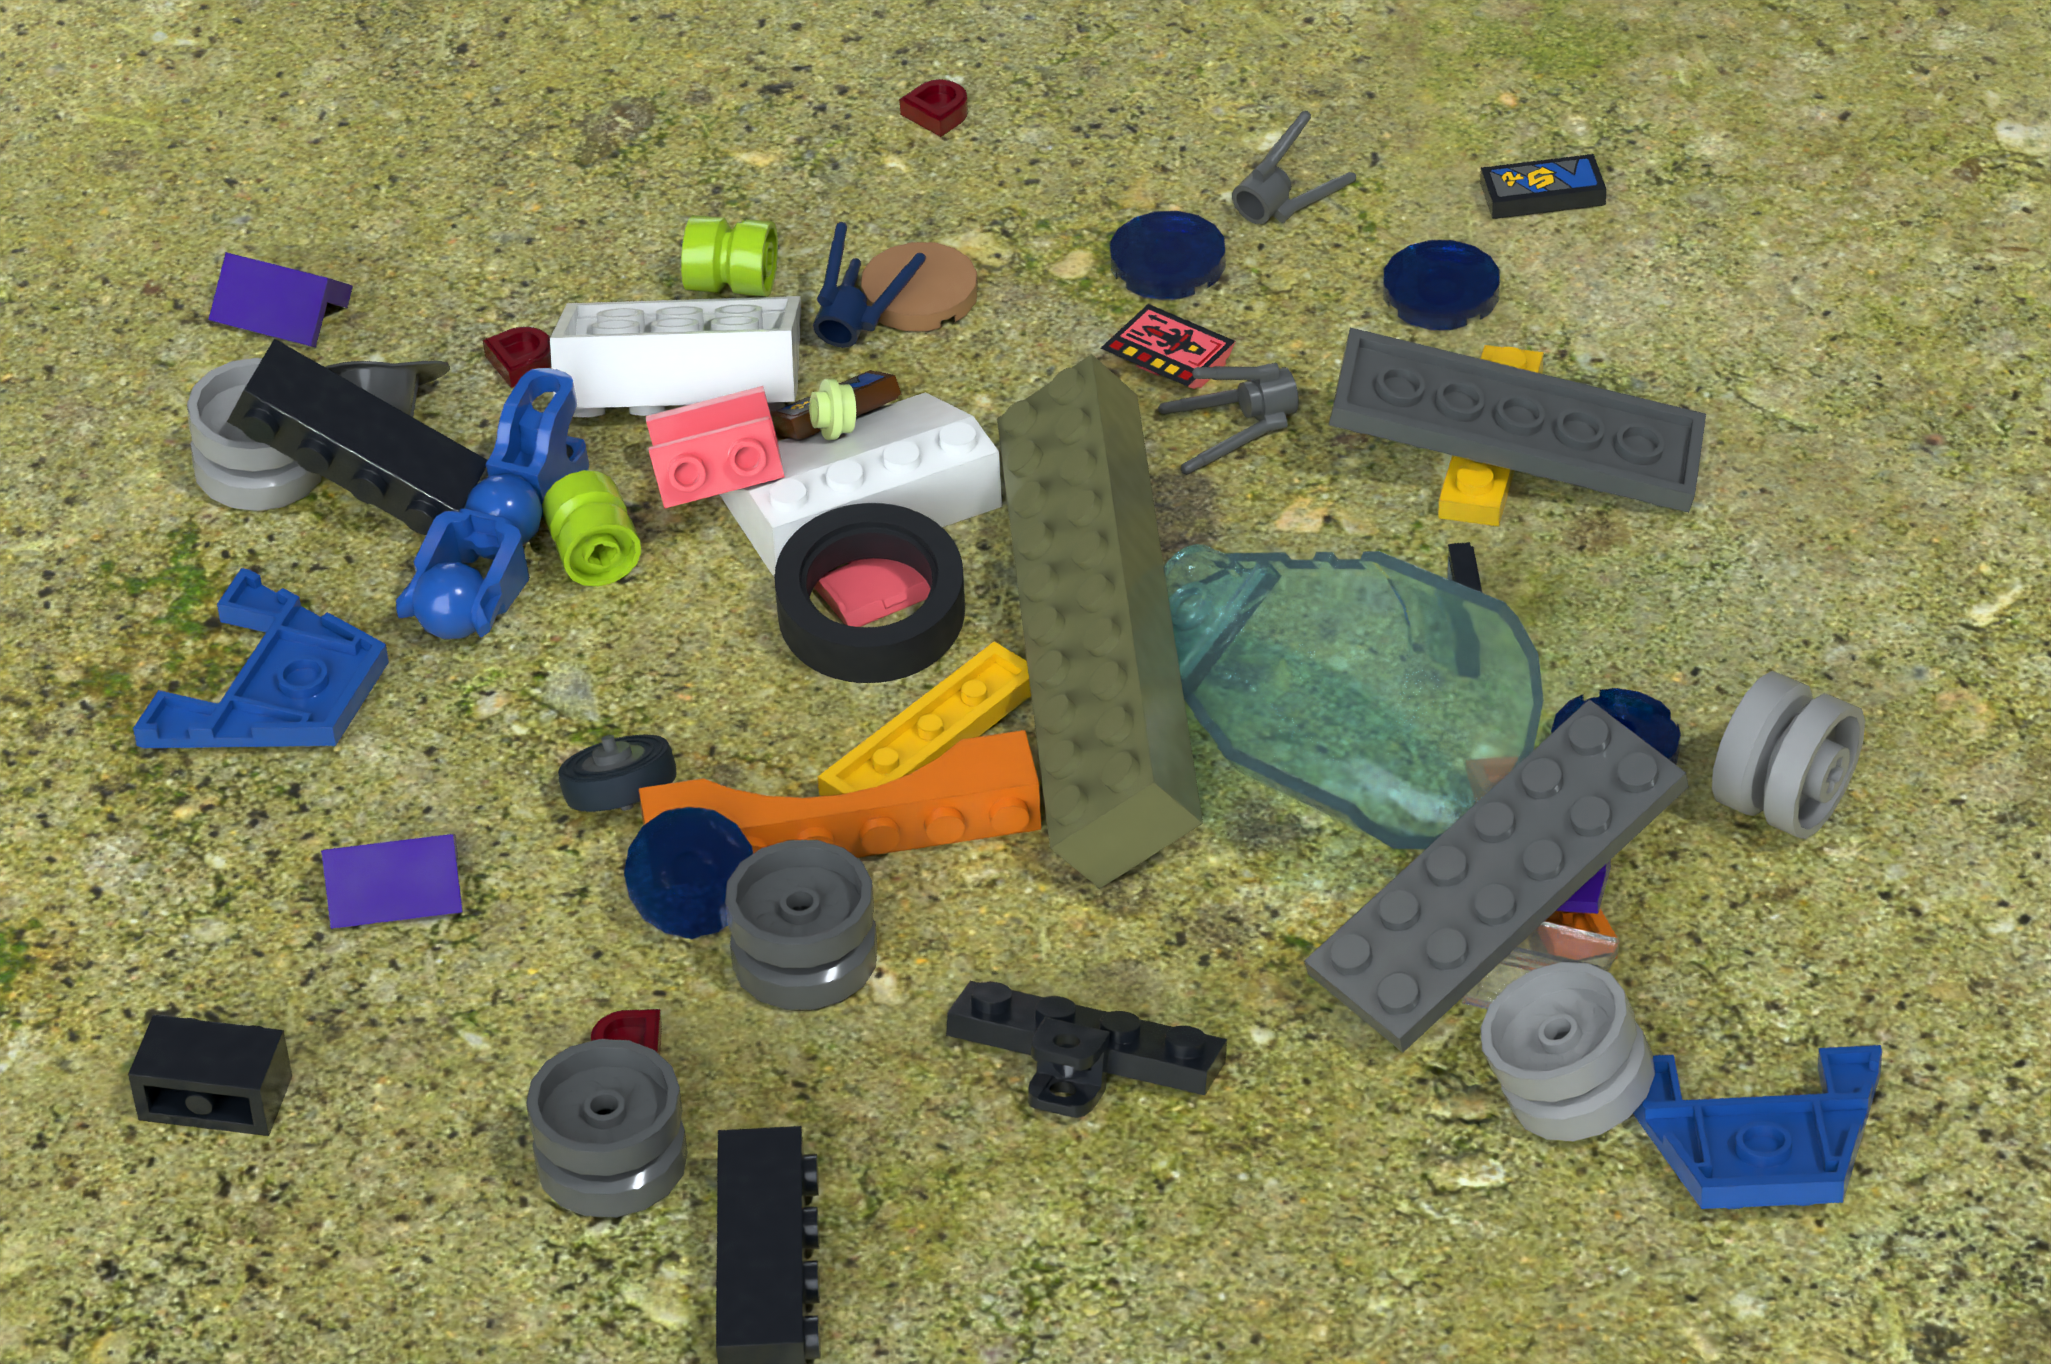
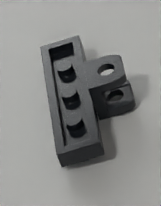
[946,980,1227,1118]

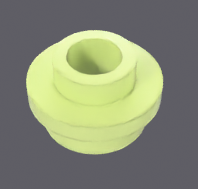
[809,379,856,440]

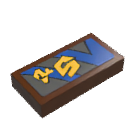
[771,370,902,441]

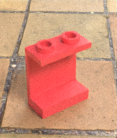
[646,386,785,509]

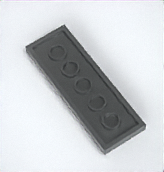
[1329,327,1706,513]
[1304,699,1689,1052]

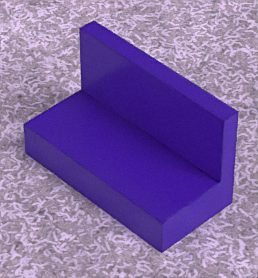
[208,252,353,348]
[321,834,463,929]

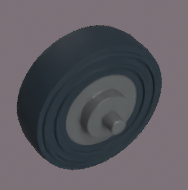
[558,734,677,812]

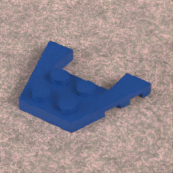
[133,568,389,748]
[1633,1045,1882,1209]

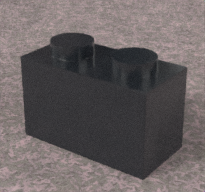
[128,1015,292,1136]

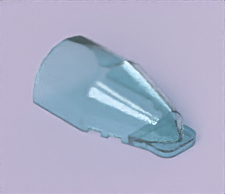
[1164,544,1544,849]

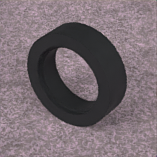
[774,503,965,683]

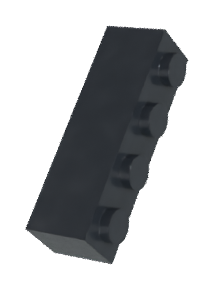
[227,339,488,535]
[716,1126,821,1364]

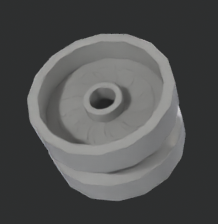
[187,358,322,511]
[1712,671,1865,839]
[1480,962,1655,1141]

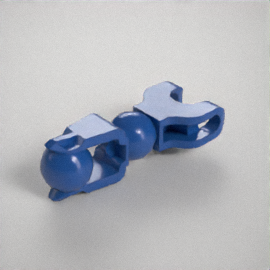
[396,368,589,640]

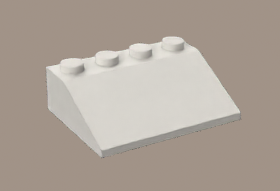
[550,296,801,417]
[719,392,1002,577]

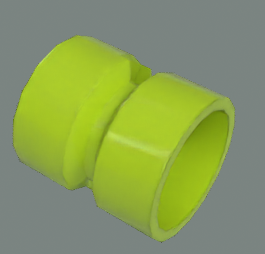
[681,215,778,297]
[542,470,641,587]

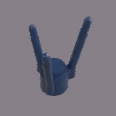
[813,222,926,348]

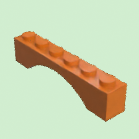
[639,730,1041,889]

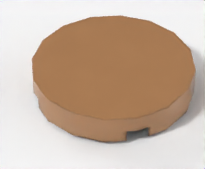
[861,242,978,332]

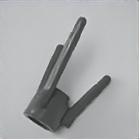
[1232,111,1356,224]
[1158,362,1299,475]

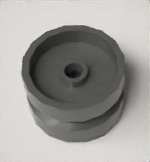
[725,840,878,1010]
[526,1039,688,1218]

